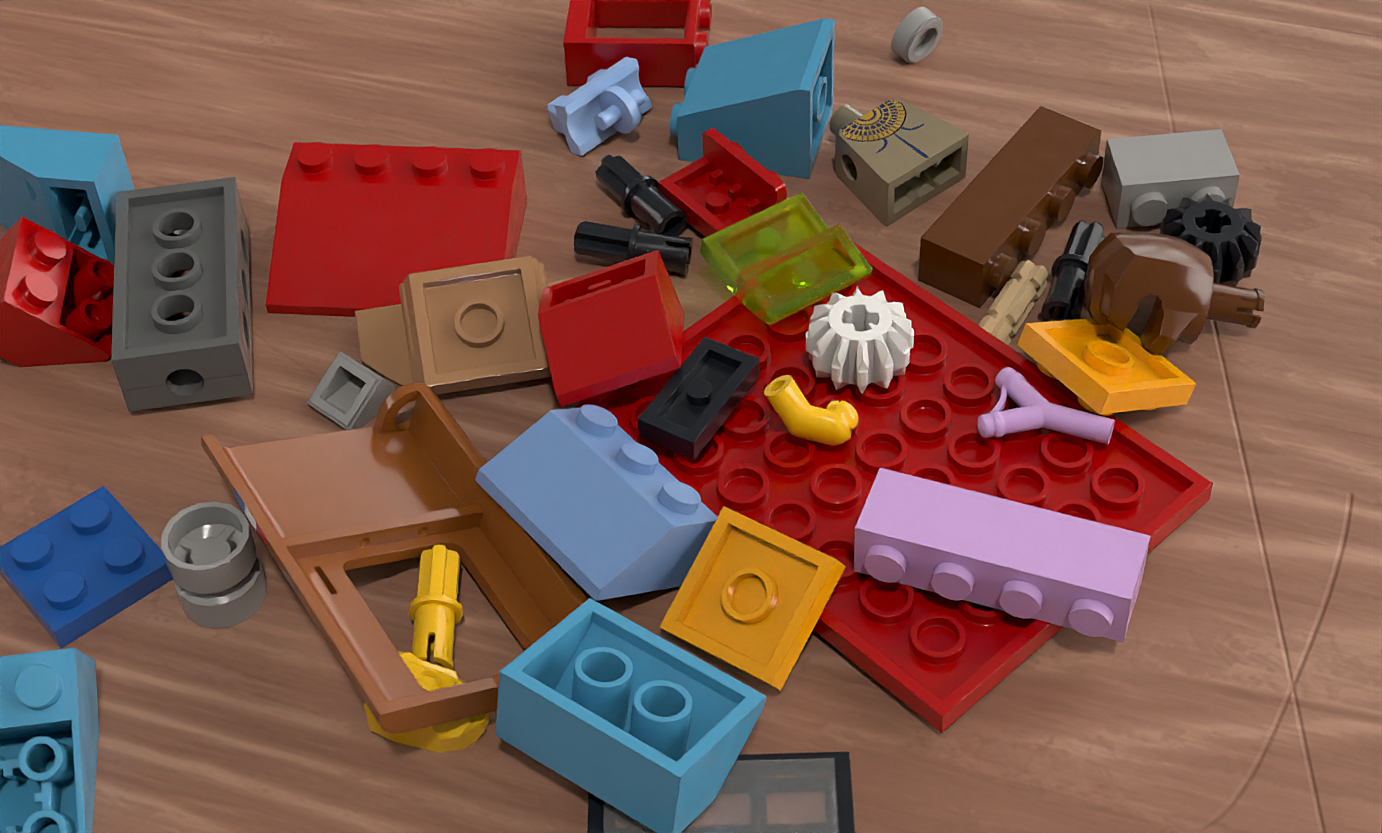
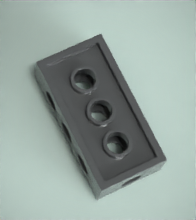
[111,177,253,412]

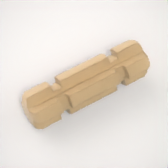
[978,260,1048,345]

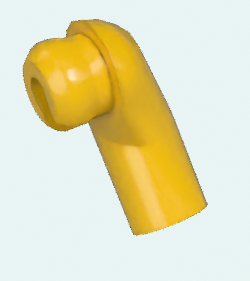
[764,375,859,446]

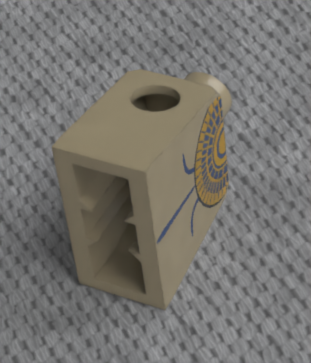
[829,99,969,227]

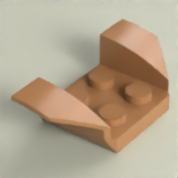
[355,256,576,395]

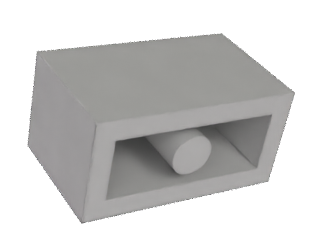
[1101,129,1240,229]

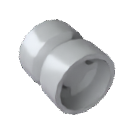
[161,501,266,629]

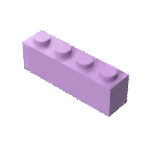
[854,468,1150,643]

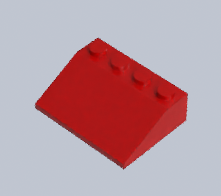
[265,142,527,317]

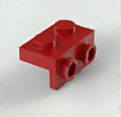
[658,128,787,259]

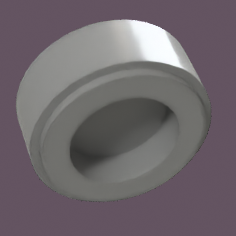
[891,7,943,63]

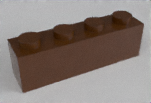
[918,106,1104,308]

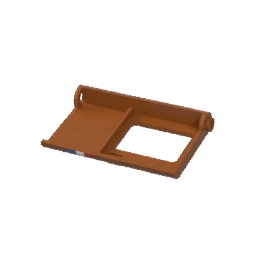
[201,383,590,734]

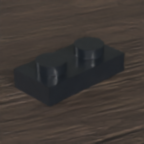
[638,337,760,460]

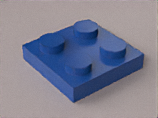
[0,486,173,648]

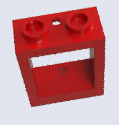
[563,0,712,87]

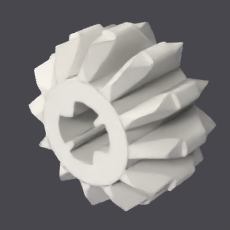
[806,287,914,394]

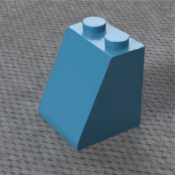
[670,18,835,179]

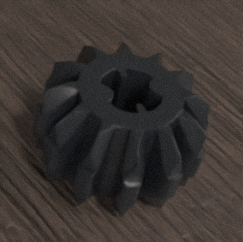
[1160,193,1262,286]

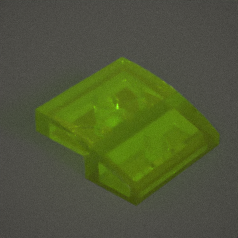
[700,192,873,325]

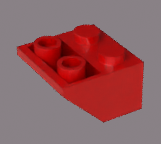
[0,216,114,367]
[537,250,685,407]

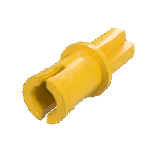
[408,545,463,670]

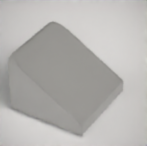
[306,351,399,430]

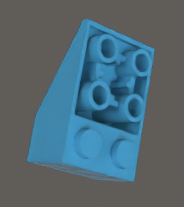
[0,125,135,265]
[0,647,99,833]

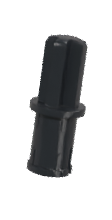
[595,155,688,236]
[1041,220,1105,321]
[574,221,693,275]

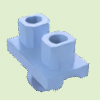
[547,57,652,156]

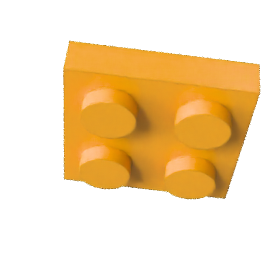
[1017,318,1196,416]
[660,506,845,691]

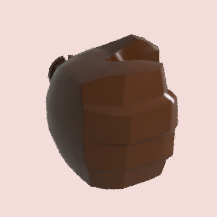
[1084,232,1265,355]

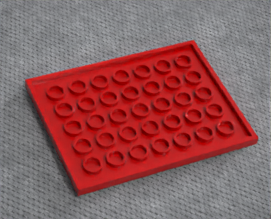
[574,228,1213,733]

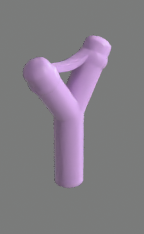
[977,367,1115,445]

